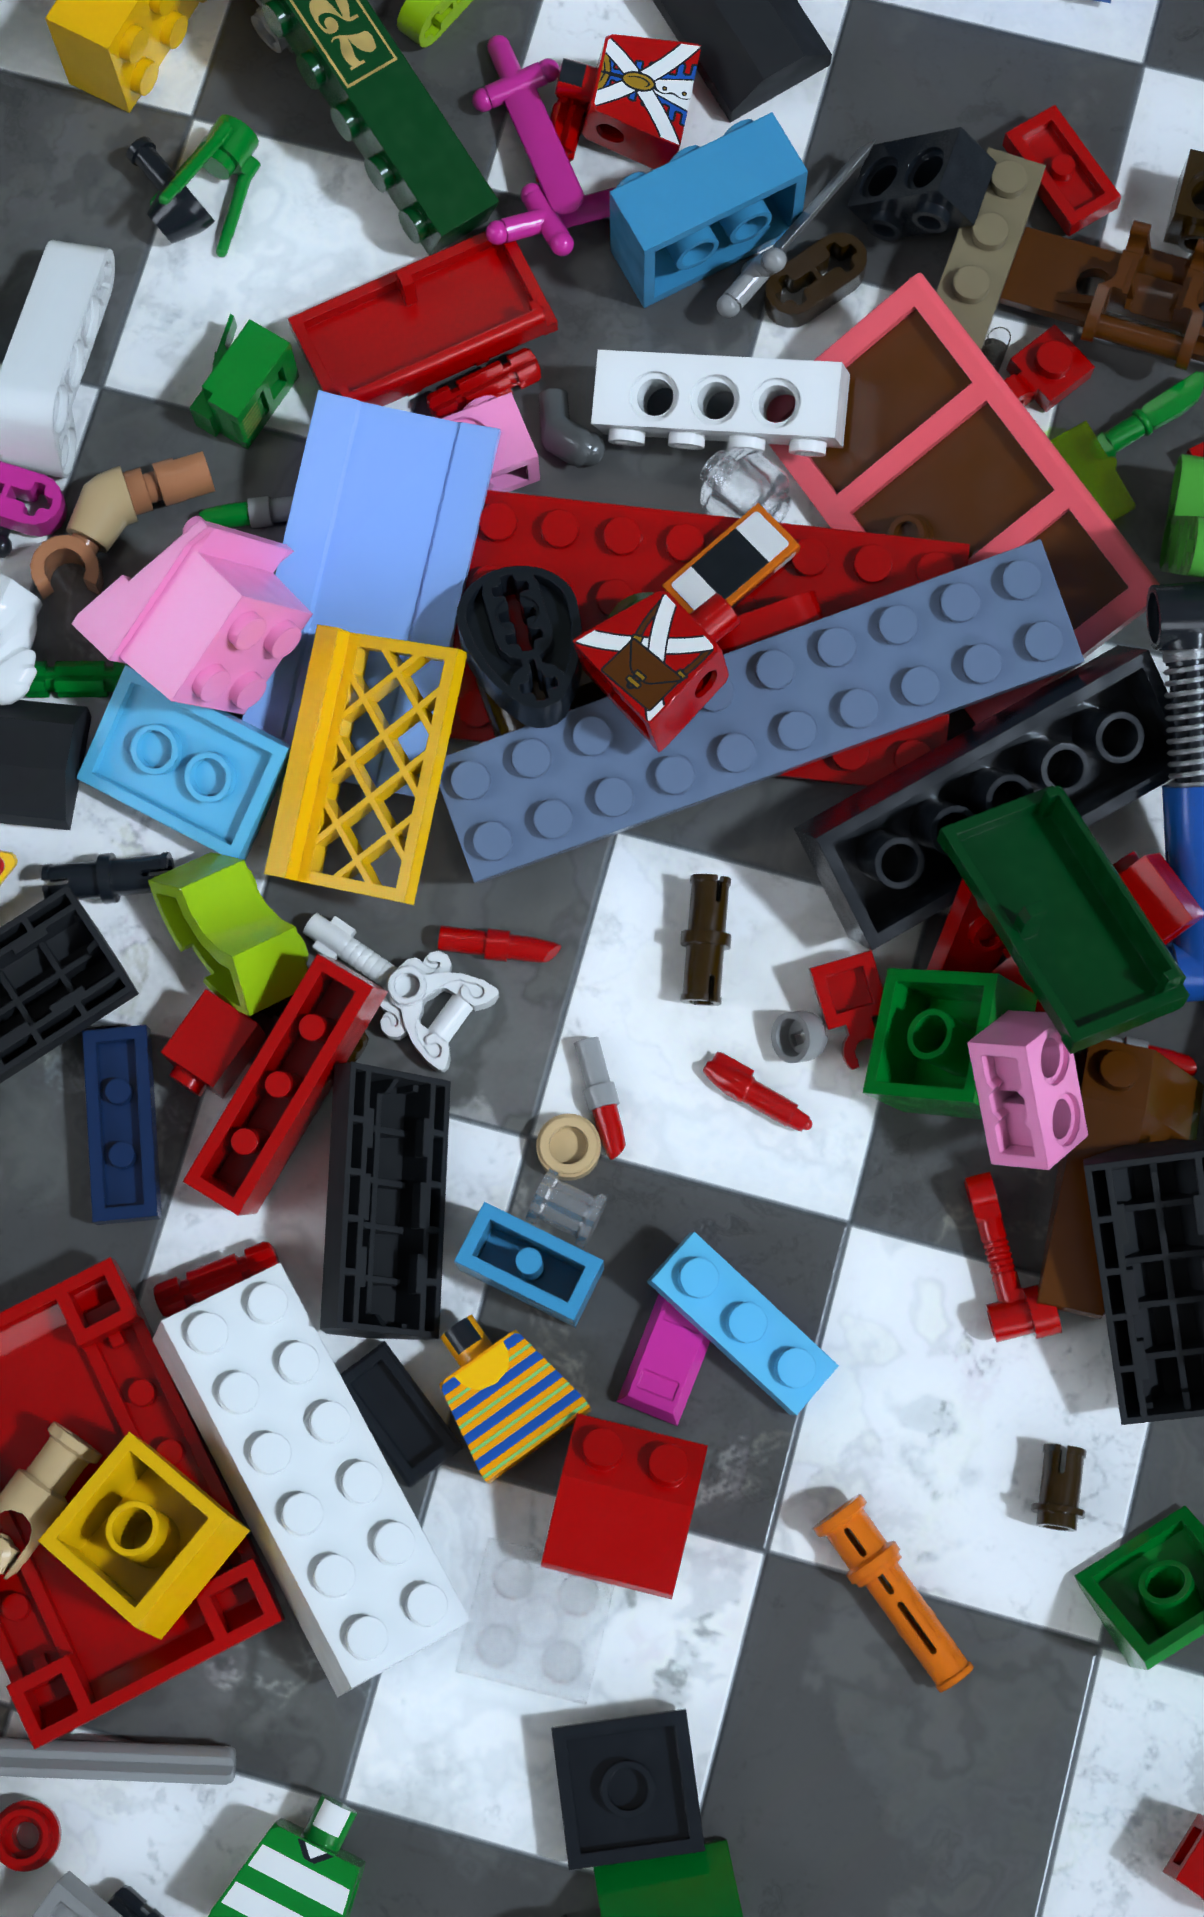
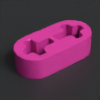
[0,461,67,537]

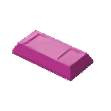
[616,1294,710,1426]

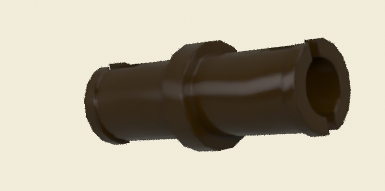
[680,874,732,1006]

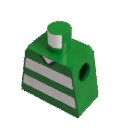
[208,1794,366,1917]

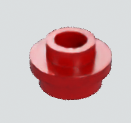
[0,1800,62,1872]

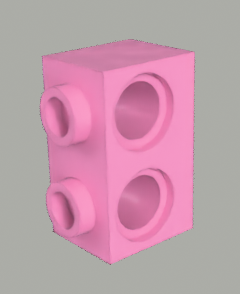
[967,1010,1089,1170]

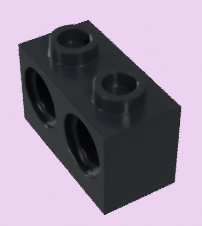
[847,127,997,241]

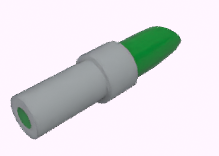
[199,496,293,529]

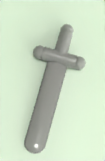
[717,139,876,318]

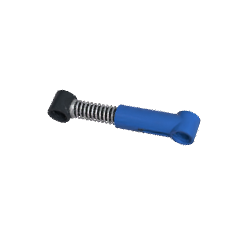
[1146,581,1204,1002]

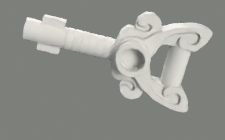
[303,913,499,1072]

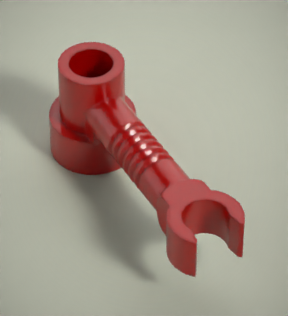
[964,1171,1062,1343]

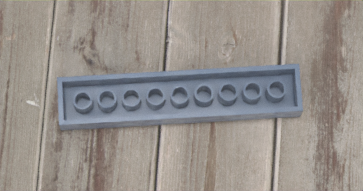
[439,539,1085,883]

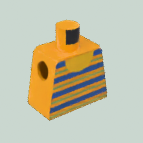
[439,1315,591,1484]

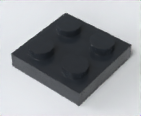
[551,1708,705,1870]

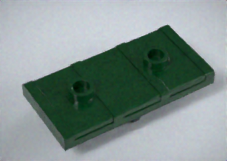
[937,785,1190,1054]

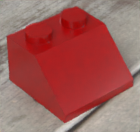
[541,1413,708,1600]

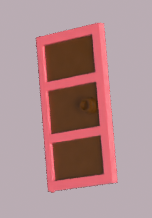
[766,273,1160,725]

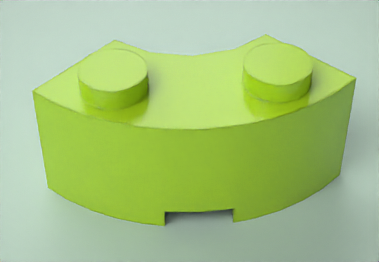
[148,852,308,1016]

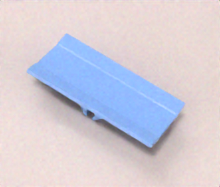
[242,390,501,797]

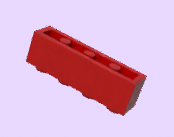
[182,954,388,1216]

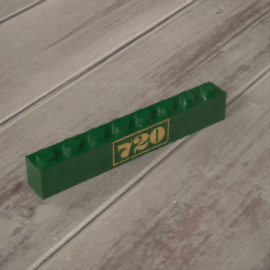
[260,0,500,256]

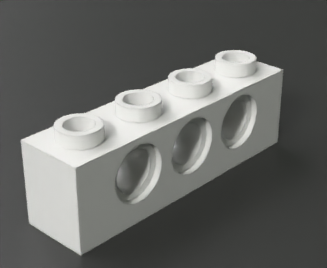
[591,350,850,457]

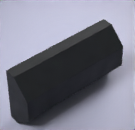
[653,0,832,123]
[0,700,92,830]
[0,885,139,1083]
[320,1062,451,1340]
[1083,1139,1204,1425]

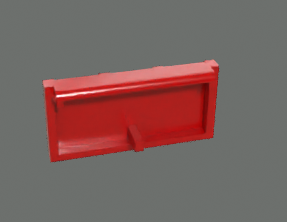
[288,231,558,406]

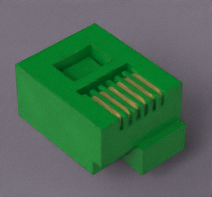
[189,314,299,449]

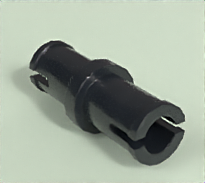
[41,852,175,904]

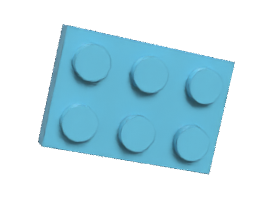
[76,665,291,861]

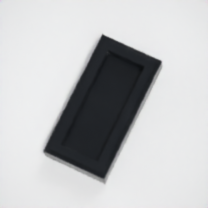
[340,1341,464,1488]

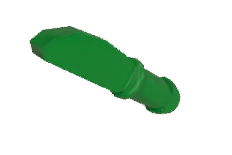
[1089,371,1204,461]

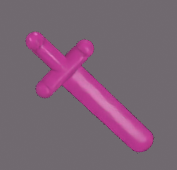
[472,35,584,214]
[486,183,616,256]

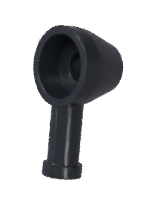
[126,137,215,244]

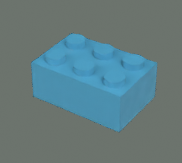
[609,112,808,308]

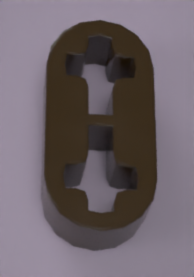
[764,232,867,328]

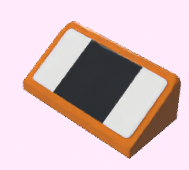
[662,503,800,614]

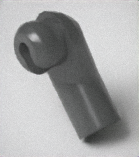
[538,388,605,467]

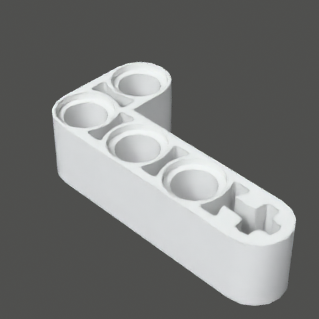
[0,240,115,478]

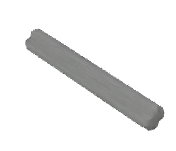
[0,1737,237,1785]

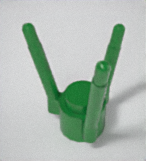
[150,114,261,257]

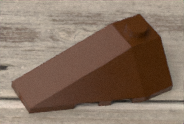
[1037,1040,1204,1319]

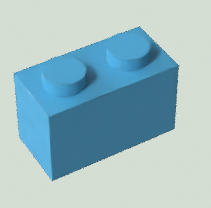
[454,1202,604,1328]

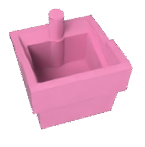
[71,516,313,715]

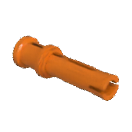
[812,1494,974,1693]

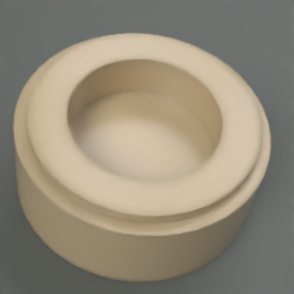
[536,1114,601,1181]

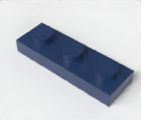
[82,1025,162,1225]

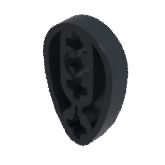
[457,566,583,728]

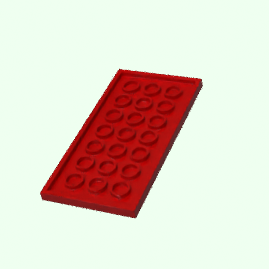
[449,490,970,787]

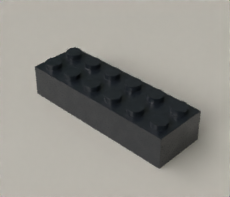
[794,645,1174,950]

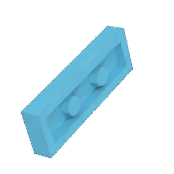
[646,1232,839,1415]

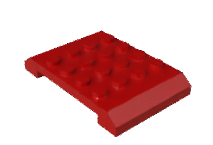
[0,1257,285,1749]

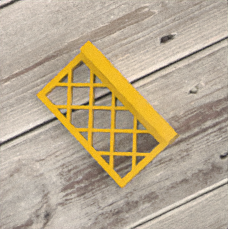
[264,624,468,905]

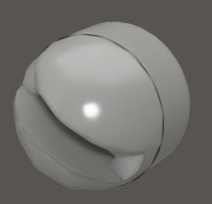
[771,1011,828,1063]

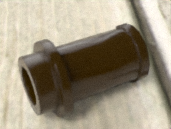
[1031,1444,1087,1532]

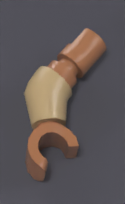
[30,451,215,600]

